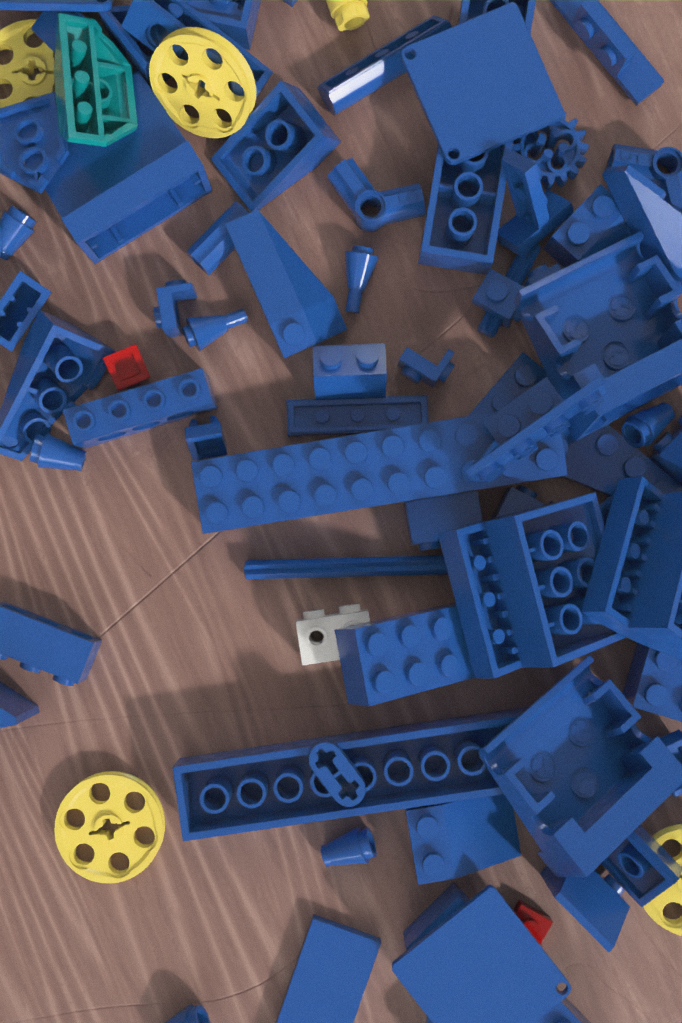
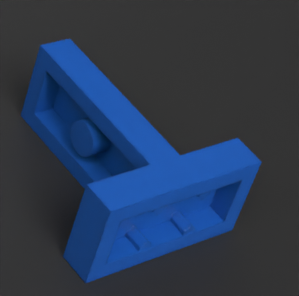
[497,150,574,257]

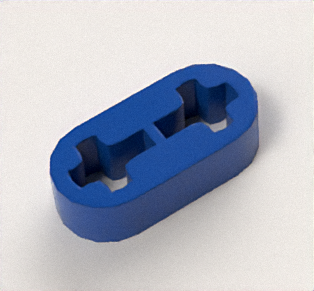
[309,739,366,807]

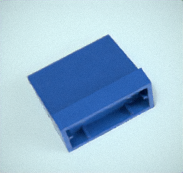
[45,69,212,264]
[515,231,682,441]
[479,655,682,877]

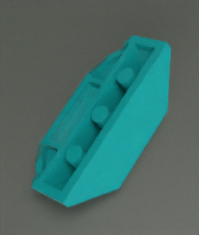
[54,13,138,147]

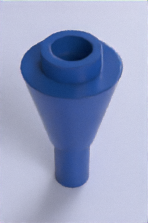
[345,245,379,314]
[182,308,248,352]

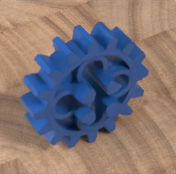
[511,111,589,190]

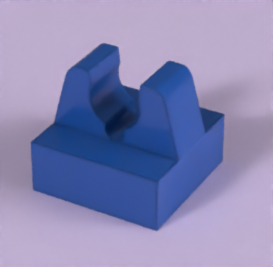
[185,416,228,460]

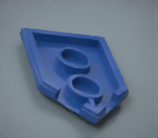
[0,92,70,194]

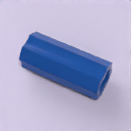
[186,201,249,275]

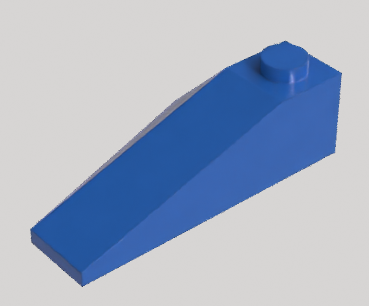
[602,165,682,290]
[225,209,347,358]
[0,310,116,461]

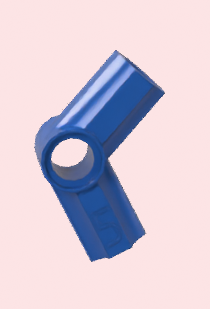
[607,144,682,209]
[327,158,426,232]

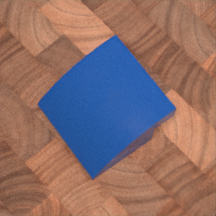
[581,476,682,660]
[438,492,626,679]

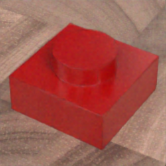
[102,344,151,391]
[513,900,553,945]

